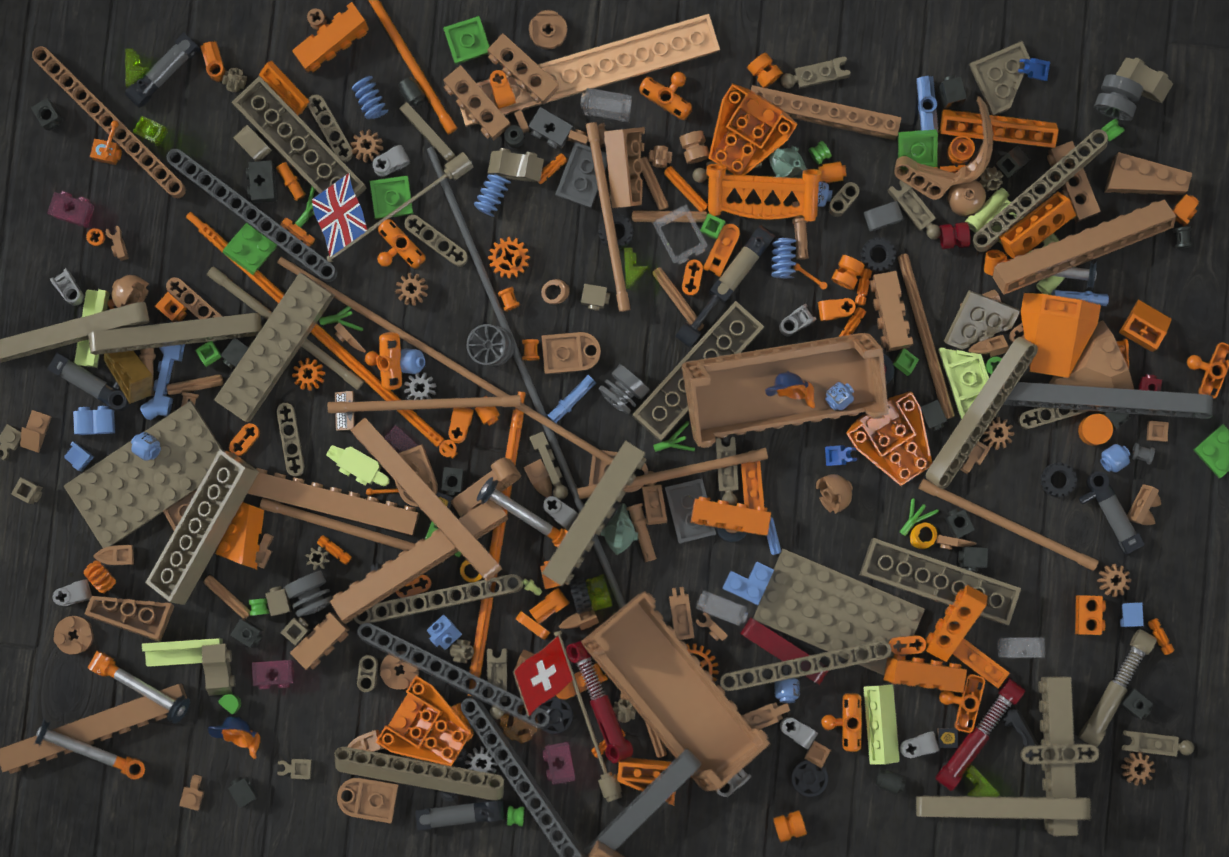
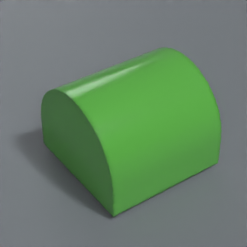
[700,213,726,239]
[195,341,222,367]
[218,694,241,714]

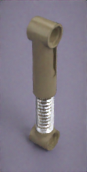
[1079,628,1157,747]

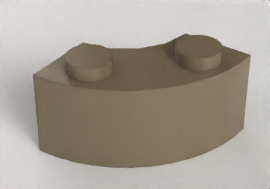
[1116,58,1173,103]
[488,148,544,182]
[202,644,236,696]

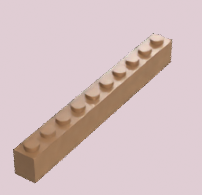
[993,200,1176,295]
[247,468,420,536]
[330,499,508,624]
[0,683,187,774]

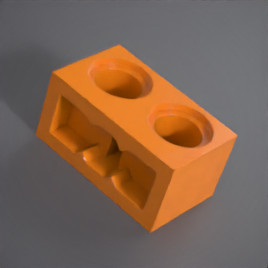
[1075,595,1106,635]

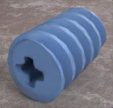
[352,76,388,119]
[474,174,511,217]
[772,238,796,279]

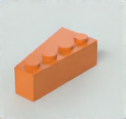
[292,2,369,73]
[690,497,771,536]
[884,654,967,693]

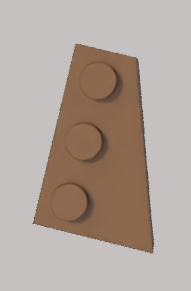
[290,612,350,670]

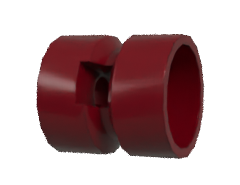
[940,222,970,250]

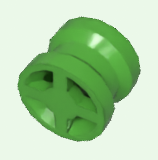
[1101,118,1125,142]
[809,141,832,165]
[985,357,1002,376]
[249,598,269,616]
[507,806,524,826]

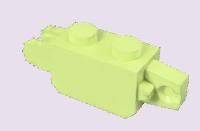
[326,445,390,487]

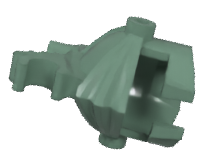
[768,146,807,178]
[601,503,638,555]

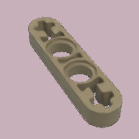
[308,95,353,162]
[399,102,456,162]
[404,215,468,267]
[277,403,305,477]
[1018,407,1087,429]
[1021,744,1099,764]

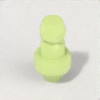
[523,578,542,596]

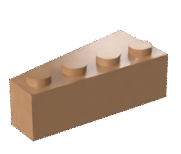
[604,127,645,208]
[1104,152,1192,195]
[870,271,913,352]

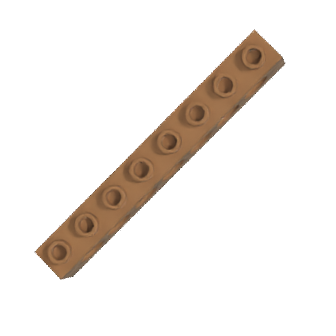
[751,85,901,140]

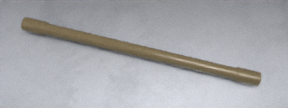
[207,266,364,390]

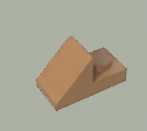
[20,410,52,453]

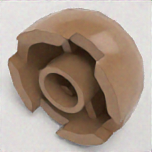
[947,180,986,217]
[112,275,149,307]
[816,474,853,514]

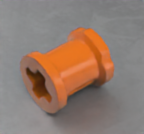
[498,287,521,311]
[522,339,539,360]

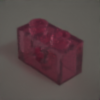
[47,191,94,228]
[252,660,295,689]
[542,741,576,785]

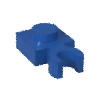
[1018,58,1050,81]
[825,445,857,466]

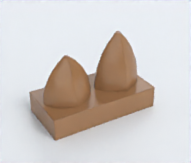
[1127,484,1161,525]

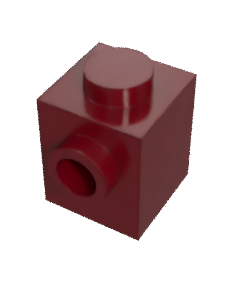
[1138,375,1162,391]

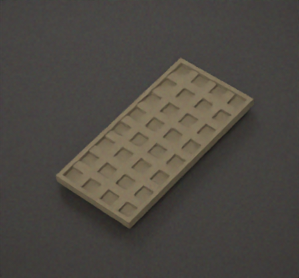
[64,401,223,548]
[753,548,925,676]

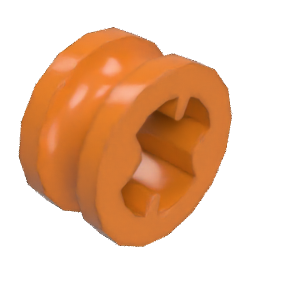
[86,228,105,246]
[439,440,457,457]

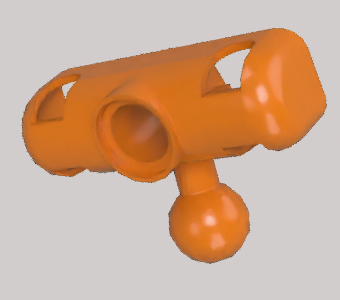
[639,72,692,120]
[377,219,426,269]
[365,332,402,390]
[1187,342,1229,399]
[939,674,985,733]
[821,693,862,752]

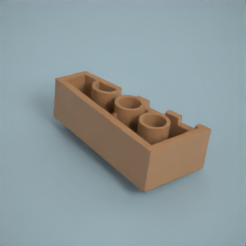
[85,596,174,642]

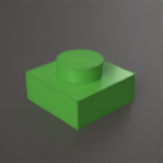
[893,348,919,376]

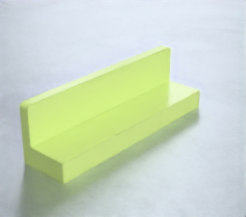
[74,290,110,368]
[142,638,223,666]
[864,685,899,764]

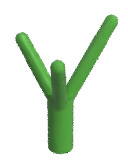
[295,187,315,228]
[319,306,363,331]
[653,421,695,452]
[899,498,939,536]

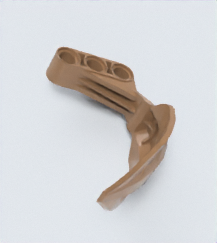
[895,97,993,200]

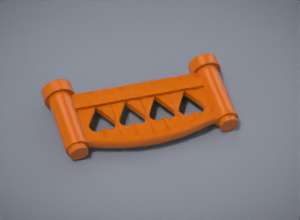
[706,164,822,221]

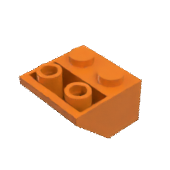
[1119,300,1172,352]

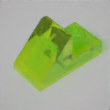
[125,48,150,88]
[133,116,168,147]
[624,248,648,289]
[585,575,612,611]
[966,765,1000,797]

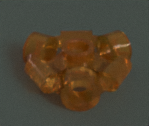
[500,706,539,743]

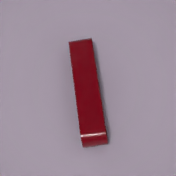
[740,617,829,685]

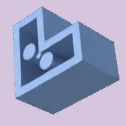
[722,562,774,605]

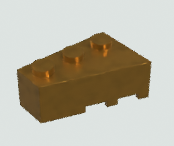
[104,350,153,404]

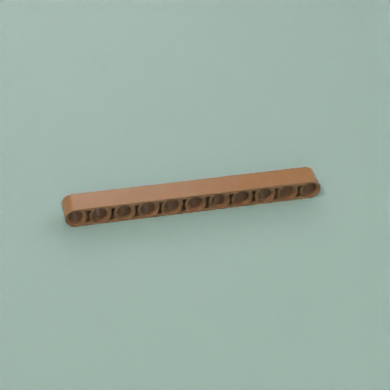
[32,46,186,198]
[350,418,502,582]

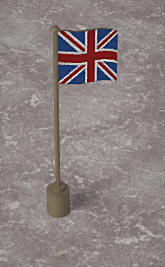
[312,152,474,262]

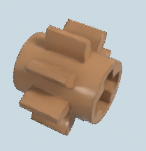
[649,146,672,168]

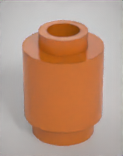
[818,162,846,183]
[475,396,500,426]

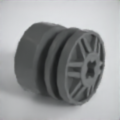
[598,364,650,415]
[284,570,333,617]

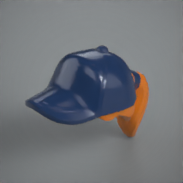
[765,371,815,408]
[208,717,261,759]

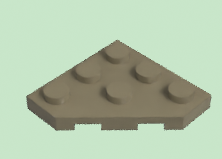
[969,41,1030,115]
[944,290,1020,350]

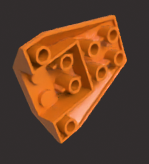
[709,83,798,175]
[1021,293,1101,378]
[846,391,932,486]
[375,675,472,766]

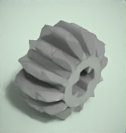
[404,373,436,400]
[465,746,498,773]

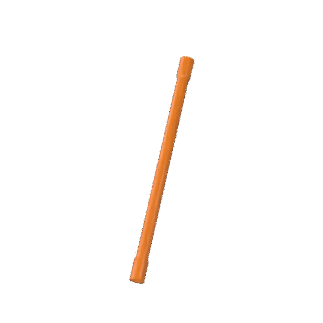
[368,0,457,134]

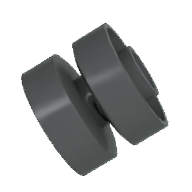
[1094,74,1144,121]
[467,324,514,366]

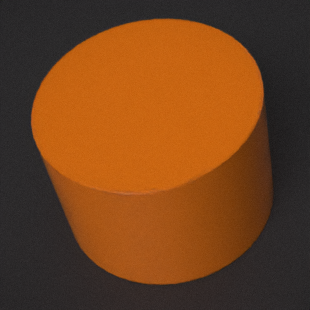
[1078,414,1113,446]

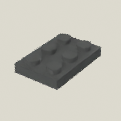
[555,142,608,209]
[665,478,716,544]

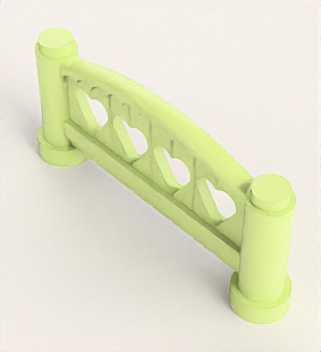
[965,188,1076,295]

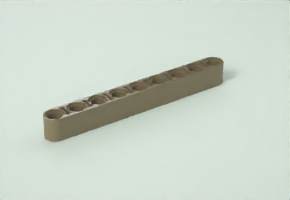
[973,129,1108,252]
[0,302,150,363]
[88,313,262,355]
[926,337,1038,489]
[354,574,523,624]
[720,641,891,691]
[335,747,504,800]
[916,796,1091,819]

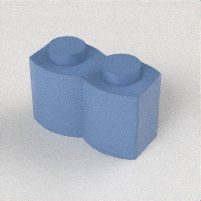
[73,406,115,435]

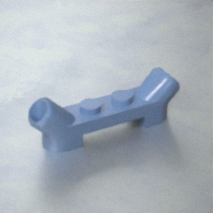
[140,344,185,420]

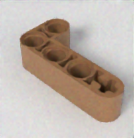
[451,457,521,517]

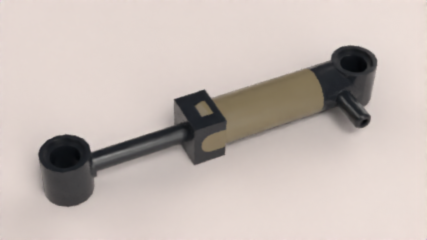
[675,224,776,348]

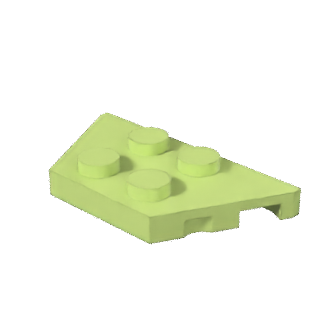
[938,348,989,419]

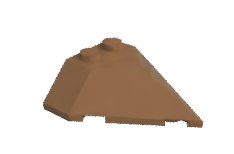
[1049,320,1134,390]

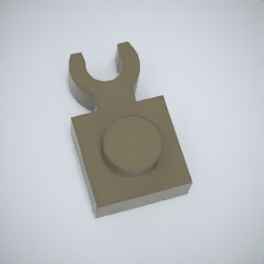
[0,424,21,460]
[277,759,312,779]

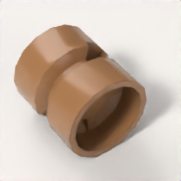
[679,130,709,164]

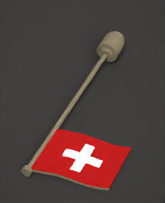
[513,630,622,802]

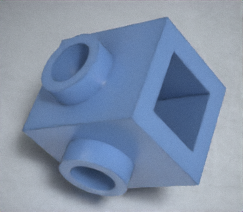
[427,614,462,650]

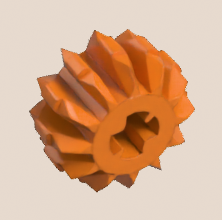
[292,358,325,391]
[84,560,116,593]

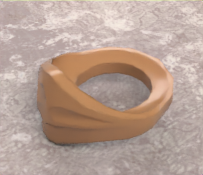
[542,279,570,304]

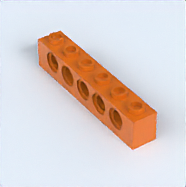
[940,109,1059,148]

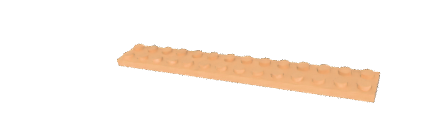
[458,14,720,127]

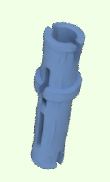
[1051,290,1109,306]
[547,375,596,423]

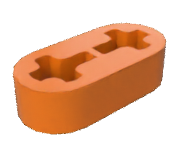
[682,260,703,296]
[229,423,260,456]
[396,575,432,598]
[515,611,550,640]
[889,635,926,655]

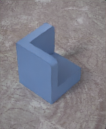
[64,442,94,472]
[1120,603,1144,627]

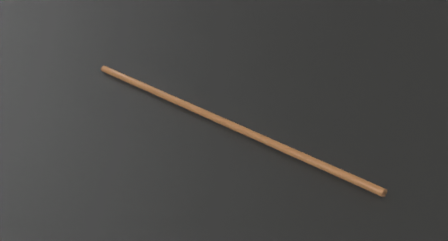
[278,257,614,465]

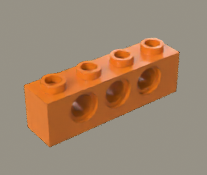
[999,192,1076,259]
[926,585,987,662]

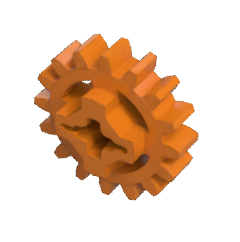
[488,237,530,279]

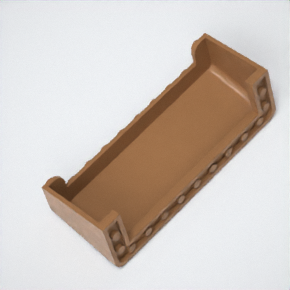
[682,333,889,447]
[581,592,770,791]

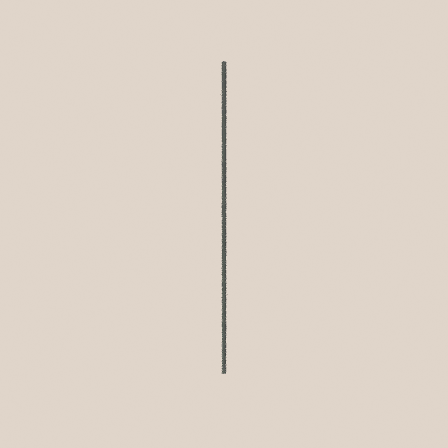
[427,147,626,609]

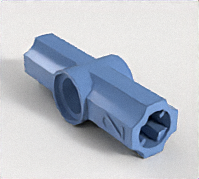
[916,76,939,133]

